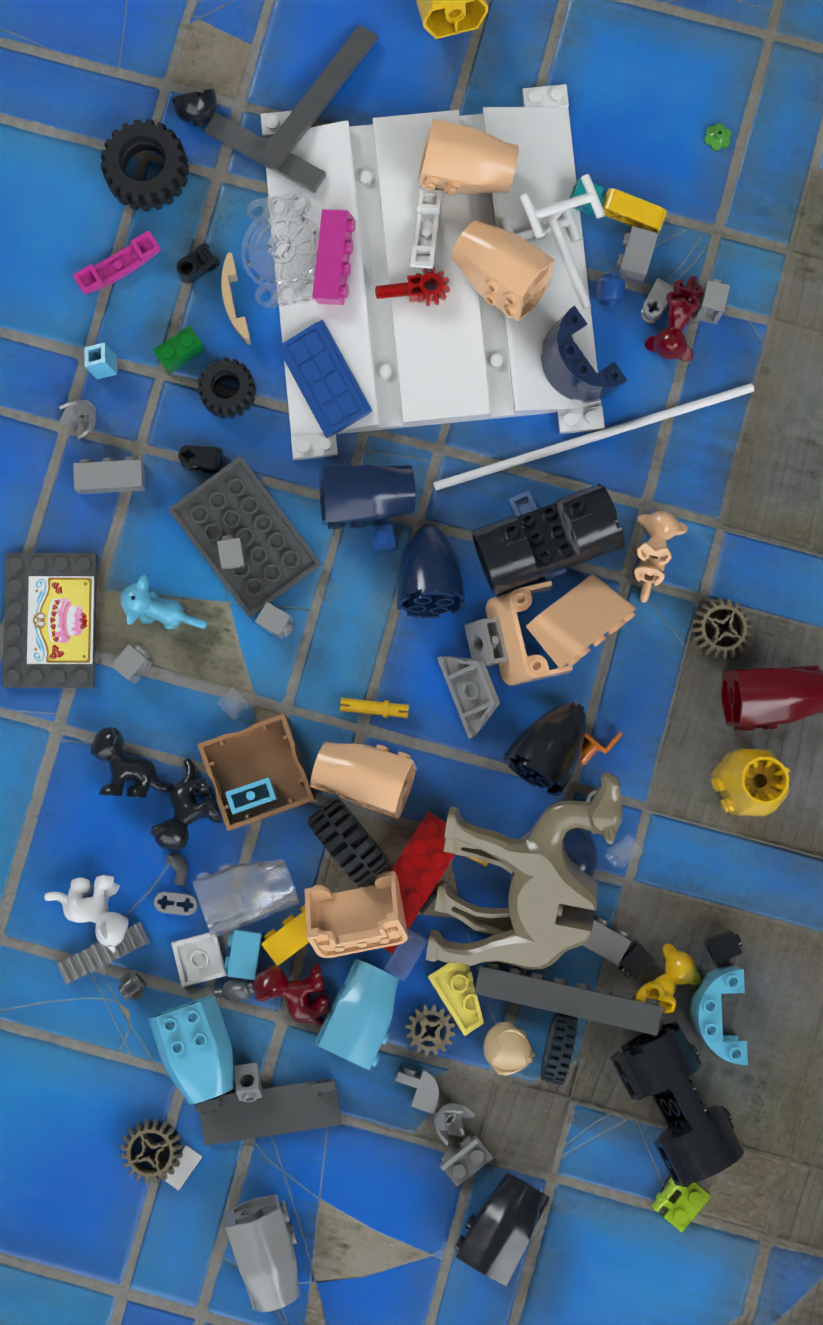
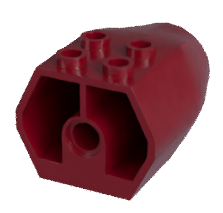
[721,665,823,731]

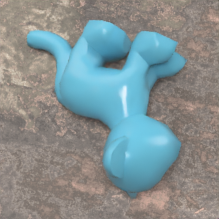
[120,575,207,630]

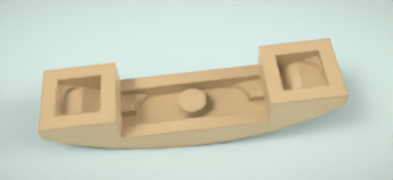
[221,253,251,345]

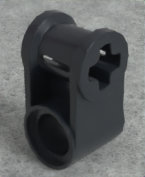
[177,243,220,284]
[178,445,223,473]

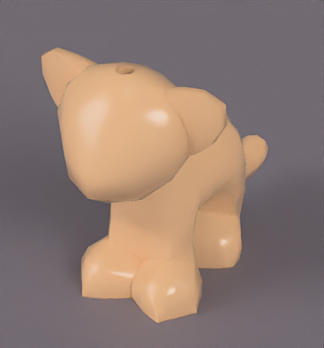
[634,511,688,603]

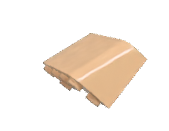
[526,574,637,669]

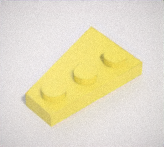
[427,962,484,1036]

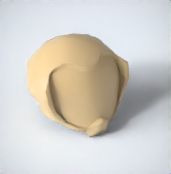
[483,1022,535,1076]

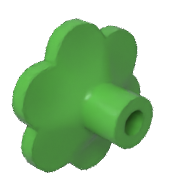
[704,123,731,151]

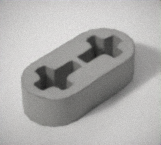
[154,892,198,915]

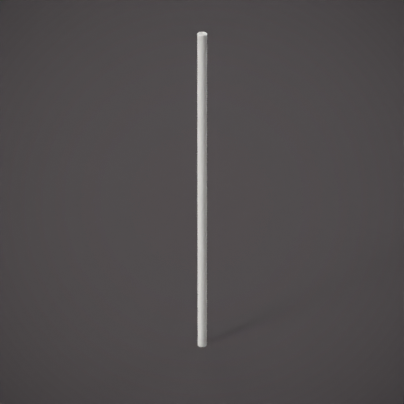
[433,383,754,491]

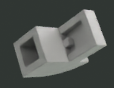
[395,1067,439,1114]

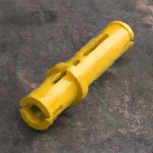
[340,697,409,719]

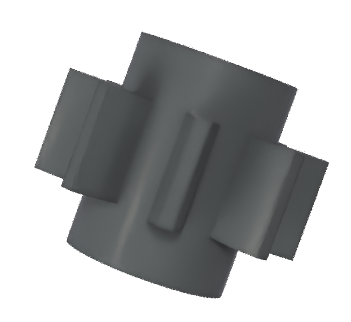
[117,972,147,1001]

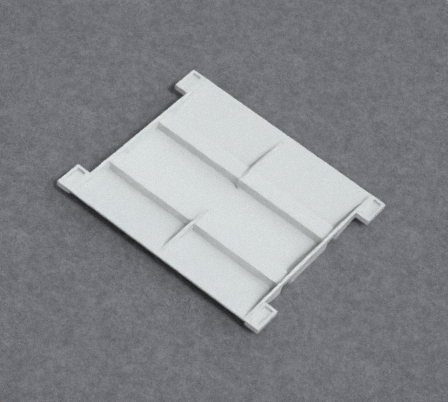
[261,84,605,460]

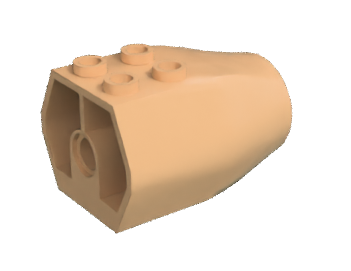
[417,118,519,195]
[451,220,555,321]
[310,742,417,819]

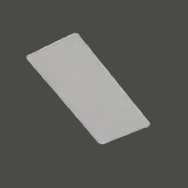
[165,1145,202,1190]

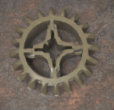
[691,598,754,660]
[120,1119,183,1183]

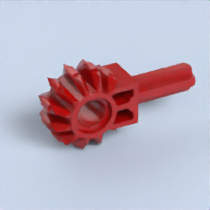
[375,267,450,306]

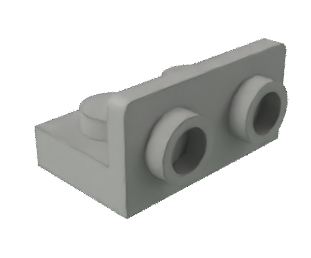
[440,1134,493,1187]

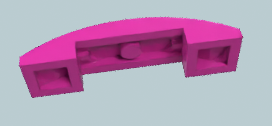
[72,230,161,295]

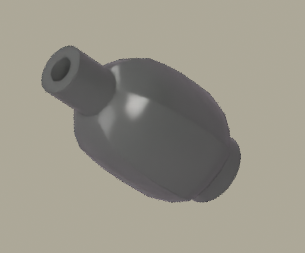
[214,978,255,1001]

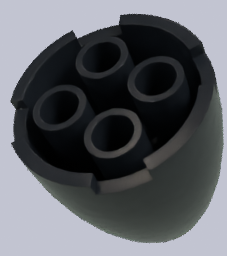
[502,702,586,796]

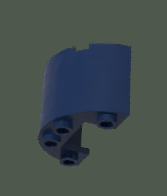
[541,305,627,403]

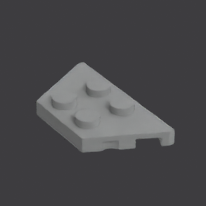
[437,656,500,739]

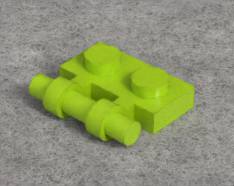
[651,1178,711,1233]

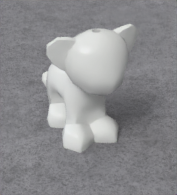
[44,875,128,952]

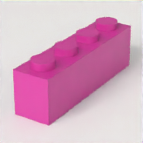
[312,209,356,305]

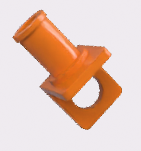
[578,730,623,765]

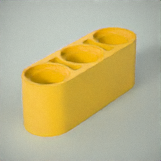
[602,189,667,234]

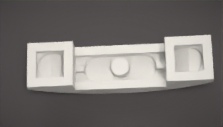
[410,188,442,269]

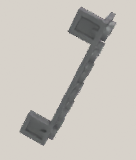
[195,1077,342,1145]

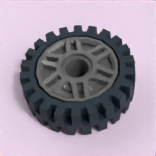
[540,1012,578,1085]

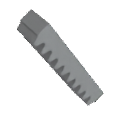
[57,922,151,984]

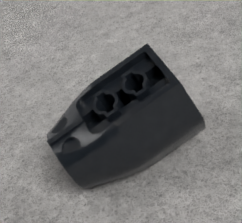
[454,1173,550,1286]

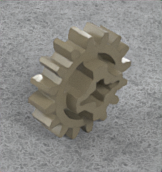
[406,1004,455,1056]

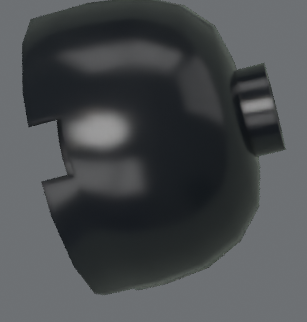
[171,89,217,127]

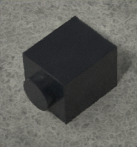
[704,930,743,964]
[618,942,656,980]

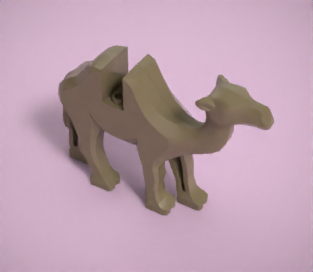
[425,772,623,971]

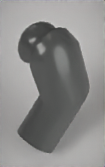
[166,853,189,886]

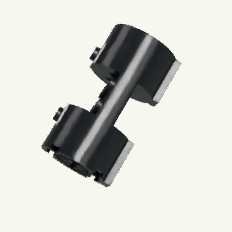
[471,484,625,595]
[610,1021,744,1187]

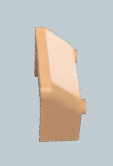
[485,581,573,686]

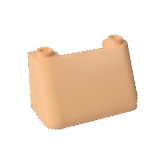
[305,871,408,958]

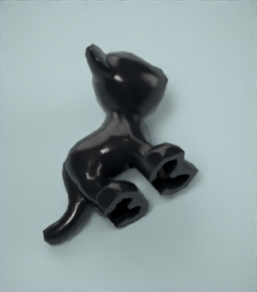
[91,727,174,798]
[150,758,223,850]

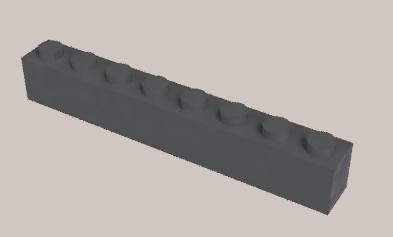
[474,962,665,1036]

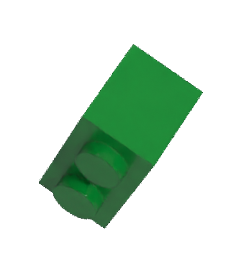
[153,325,205,375]

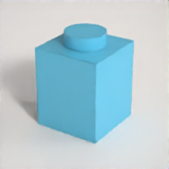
[84,342,117,379]

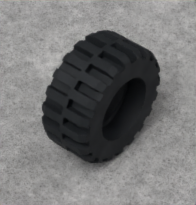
[100,119,189,212]
[307,797,390,887]

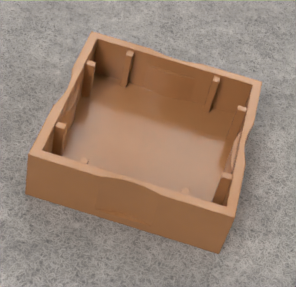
[197,713,316,831]

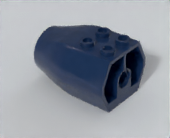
[319,465,416,529]

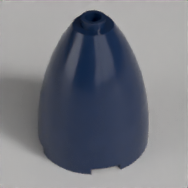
[397,524,465,618]

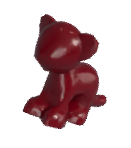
[644,276,703,362]
[253,964,330,1031]

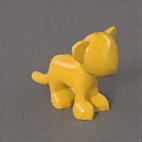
[636,943,701,1013]

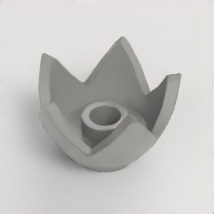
[59,400,96,439]
[434,1103,475,1146]

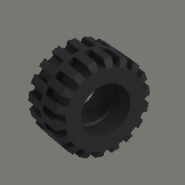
[197,357,256,419]

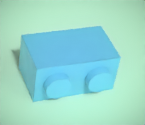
[225,777,278,814]
[224,929,263,980]

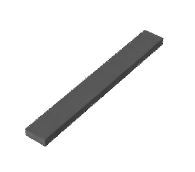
[258,25,378,170]

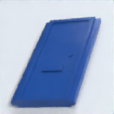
[277,319,373,438]

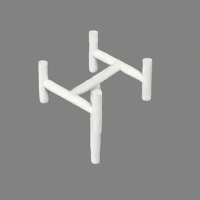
[500,174,605,310]

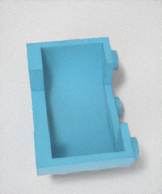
[690,965,748,1065]

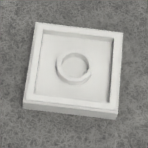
[171,931,227,988]

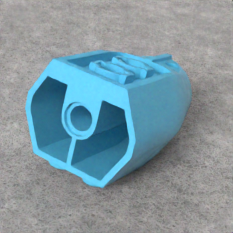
[314,958,399,1070]
[148,995,234,1104]

